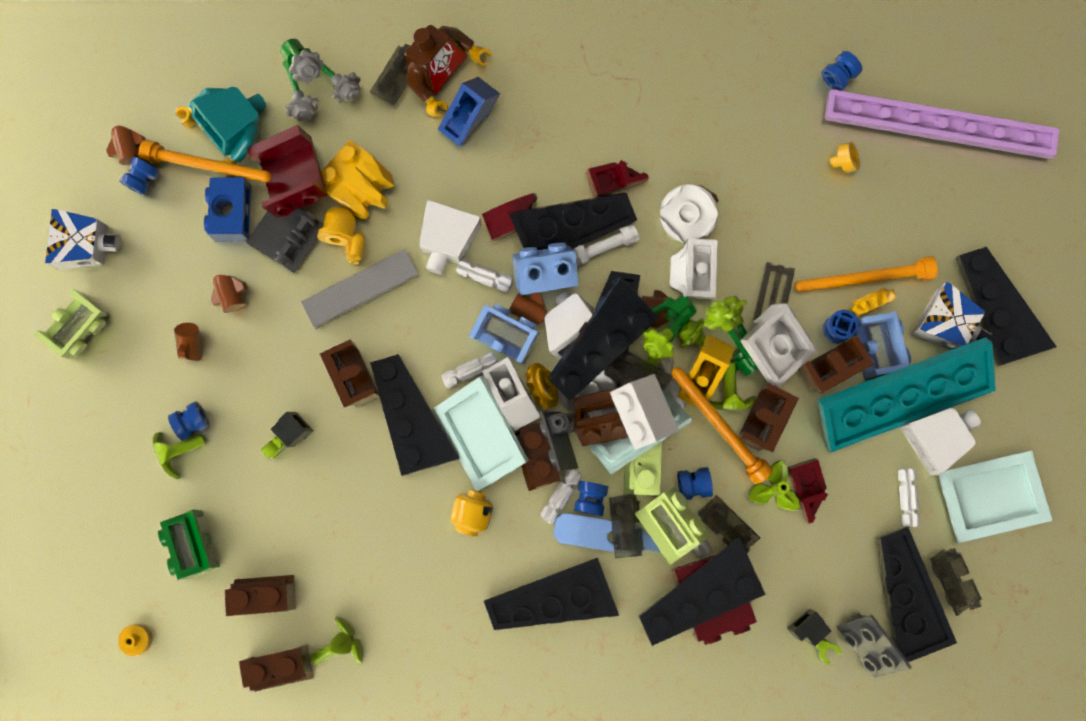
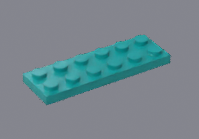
[818,337,996,452]

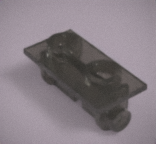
[370,44,410,106]
[609,494,645,558]
[698,495,761,553]
[930,548,982,616]

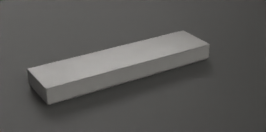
[301,249,419,329]

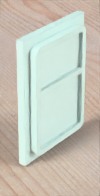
[432,376,529,491]
[588,382,692,475]
[938,450,1053,543]

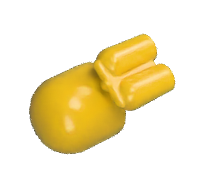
[317,207,365,265]

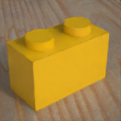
[677,334,735,407]

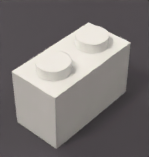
[482,357,540,431]
[610,374,679,450]

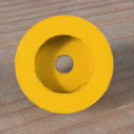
[830,142,860,173]
[118,624,152,656]

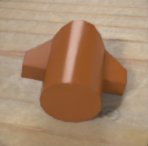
[107,125,146,165]
[211,275,248,313]
[509,292,548,329]
[174,323,202,361]

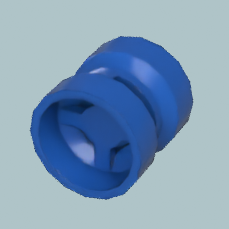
[821,51,863,91]
[119,157,160,196]
[822,310,859,344]
[168,401,210,441]
[677,467,713,500]
[574,481,609,516]

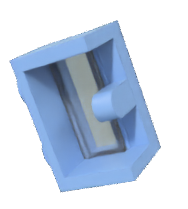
[469,303,540,364]
[854,311,911,381]

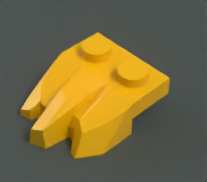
[321,139,394,220]

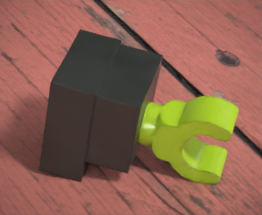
[260,412,314,459]
[787,609,842,665]

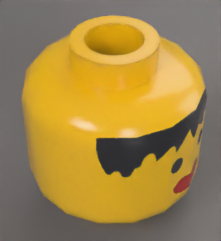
[450,489,493,536]

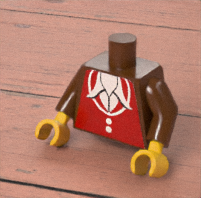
[405,25,492,118]

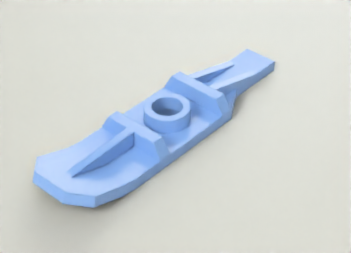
[553,513,661,555]

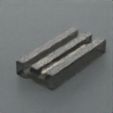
[753,262,795,320]

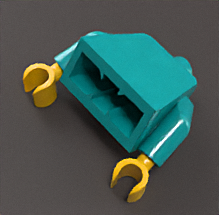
[175,87,266,177]

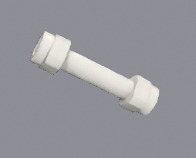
[573,225,640,266]

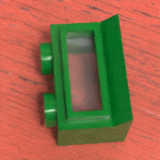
[158,510,220,580]

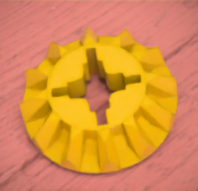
[849,288,896,317]
[525,363,559,409]

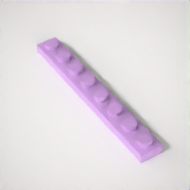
[824,89,1060,159]

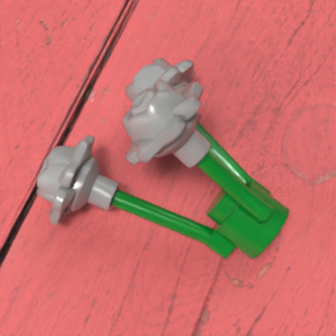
[280,38,361,121]

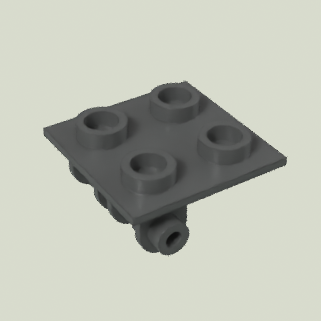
[246,208,324,273]
[540,411,579,471]
[837,612,912,677]

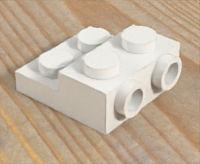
[740,303,817,388]

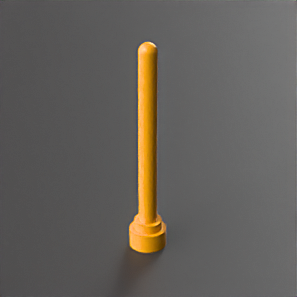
[138,140,271,183]
[794,256,938,292]
[671,367,773,484]

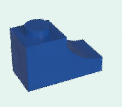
[438,77,500,147]

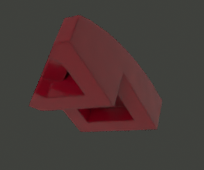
[585,160,649,197]
[482,193,537,241]
[788,458,828,524]

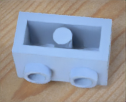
[512,243,579,295]

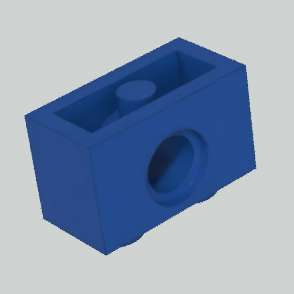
[204,177,252,242]

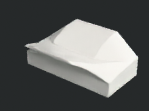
[670,239,718,300]

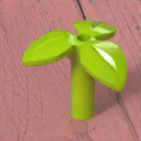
[709,363,755,411]
[153,432,205,479]
[748,460,800,511]
[310,617,363,666]

